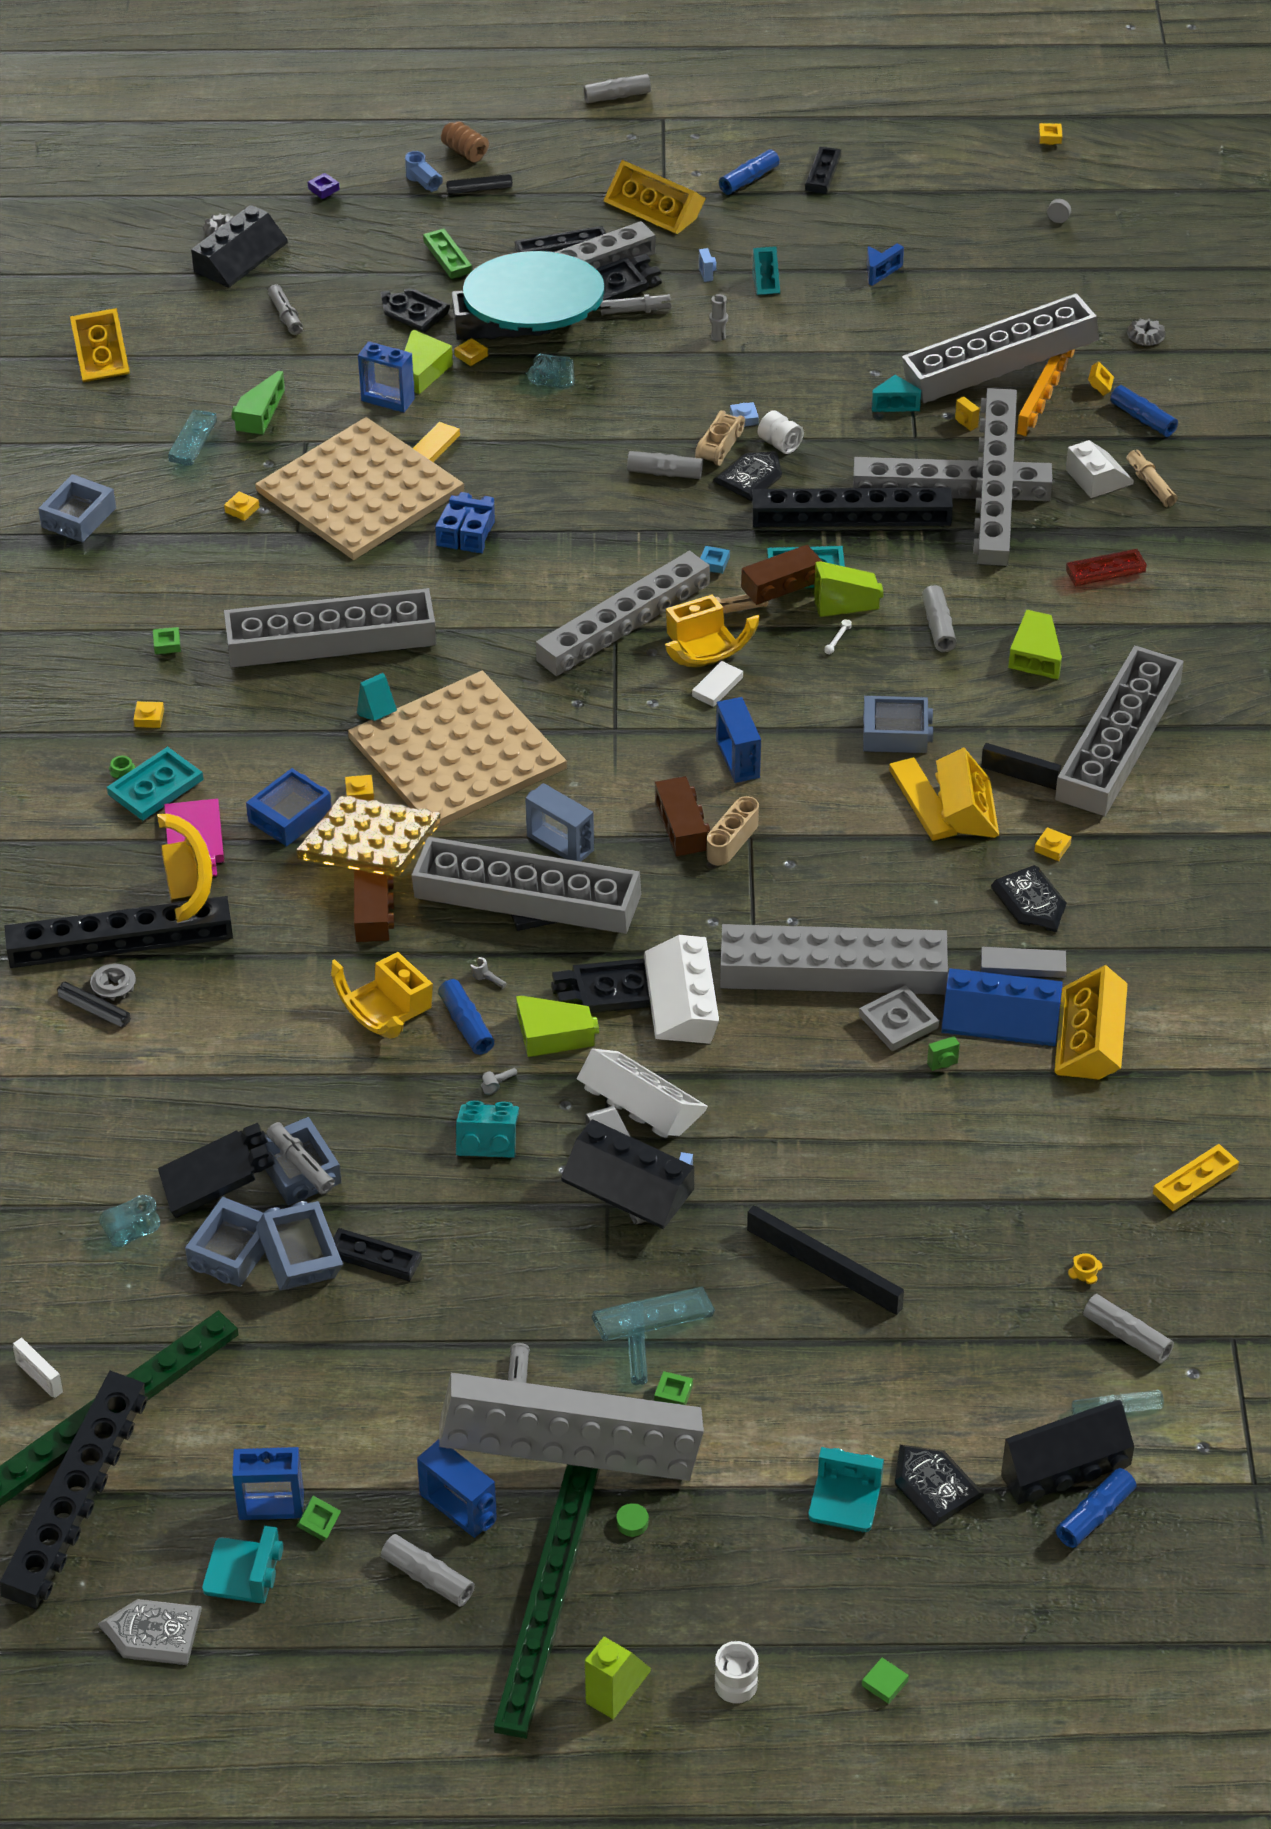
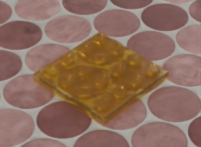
[297,796,441,877]

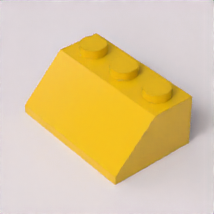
[935,747,999,838]

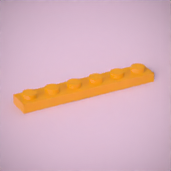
[1017,349,1075,436]

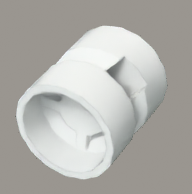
[758,410,804,454]
[715,1641,758,1703]

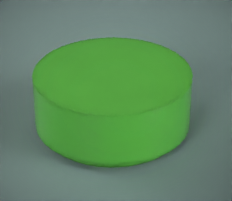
[616,1503,648,1537]

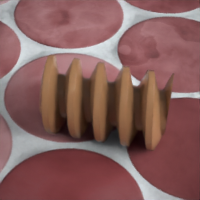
[441,121,489,163]

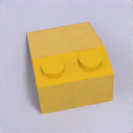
[70,308,130,382]

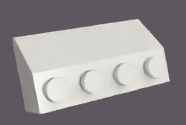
[644,935,719,1044]
[577,1048,708,1138]

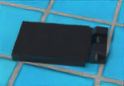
[591,254,662,312]
[551,958,651,1013]
[158,1122,275,1218]

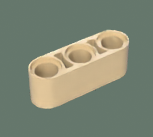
[707,796,759,866]

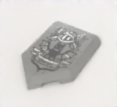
[98,1599,202,1665]

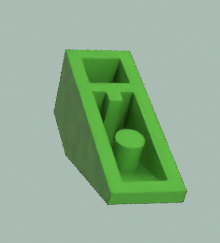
[231,371,285,435]

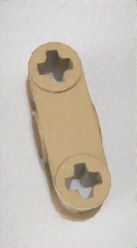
[695,410,745,466]

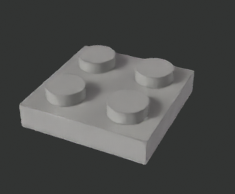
[859,985,939,1051]

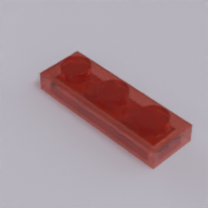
[1066,549,1147,586]

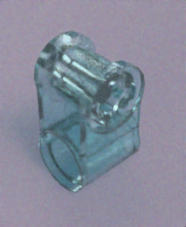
[527,354,575,388]
[99,1195,160,1247]

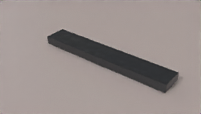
[747,1205,904,1315]

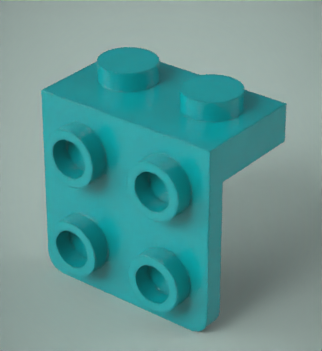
[456,1101,519,1158]
[808,1447,884,1532]
[202,1526,283,1604]

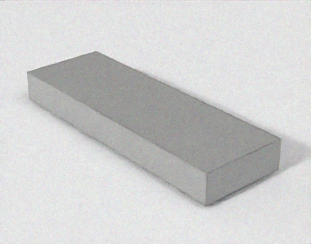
[981,947,1066,978]

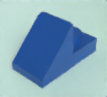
[867,244,904,286]

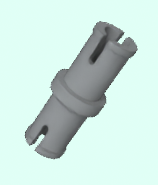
[709,294,728,341]

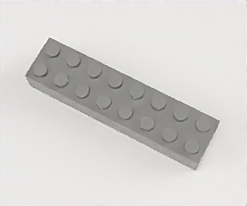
[902,293,1099,403]
[224,588,436,667]
[1055,645,1184,816]
[411,837,641,934]
[720,924,948,995]
[439,1373,704,1481]

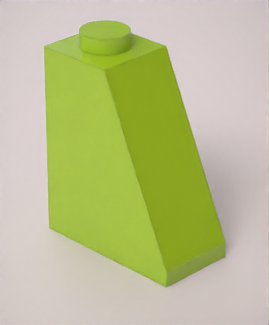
[405,330,453,394]
[814,561,883,617]
[1008,610,1062,679]
[516,996,599,1057]
[585,1637,651,1720]

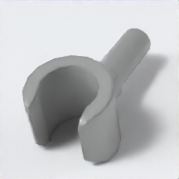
[470,957,507,988]
[481,1068,517,1095]

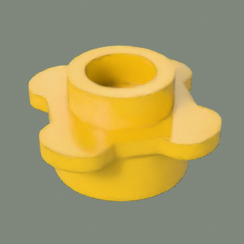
[1068,1253,1102,1284]

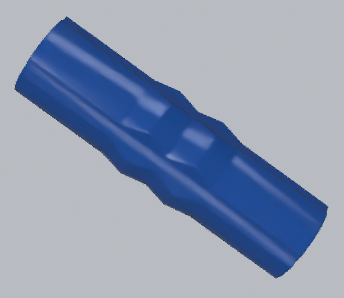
[719,149,780,195]
[1110,385,1178,437]
[438,979,495,1055]
[1056,1468,1137,1548]

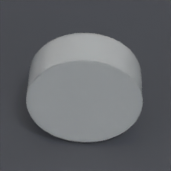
[1047,199,1071,223]

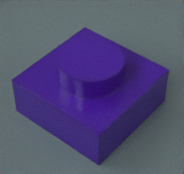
[308,173,340,199]

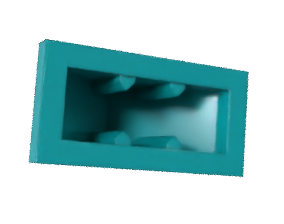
[752,246,780,295]
[872,375,921,412]
[357,673,397,721]

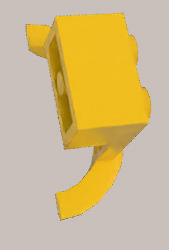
[665,594,759,667]
[157,814,212,923]
[331,952,433,1039]

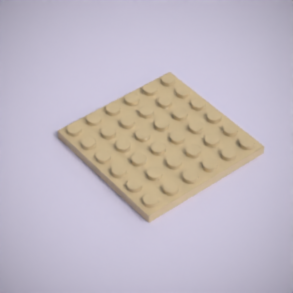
[256,417,464,560]
[348,670,567,831]

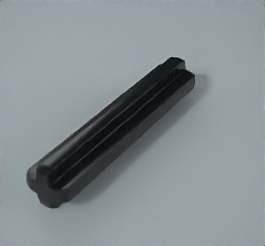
[446,174,513,194]
[57,982,131,1027]

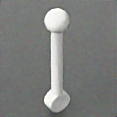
[824,619,852,655]

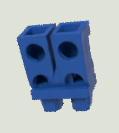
[435,492,495,554]

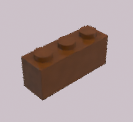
[741,544,823,605]
[655,776,710,856]
[354,862,394,942]

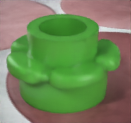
[109,756,135,779]

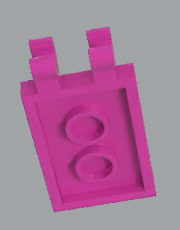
[164,799,224,877]

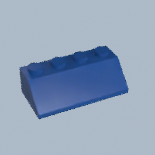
[941,968,1063,1046]

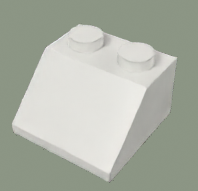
[1066,440,1134,498]

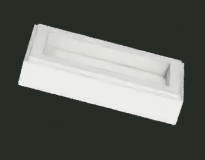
[692,661,743,707]
[13,1338,63,1398]

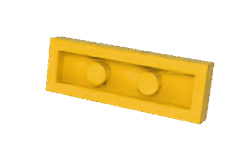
[1153,1144,1239,1211]

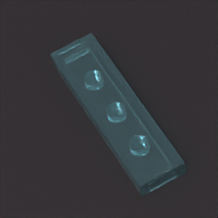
[591,1286,715,1342]

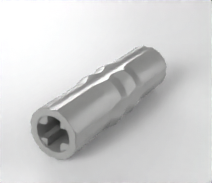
[583,74,651,103]
[627,451,703,479]
[922,585,957,652]
[1083,1294,1174,1364]
[381,1534,475,1607]

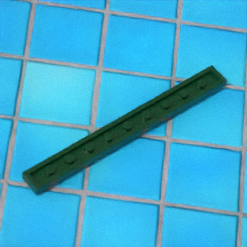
[0,1310,239,1507]
[494,1464,600,1739]

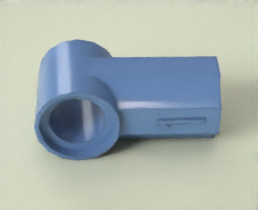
[405,151,443,192]

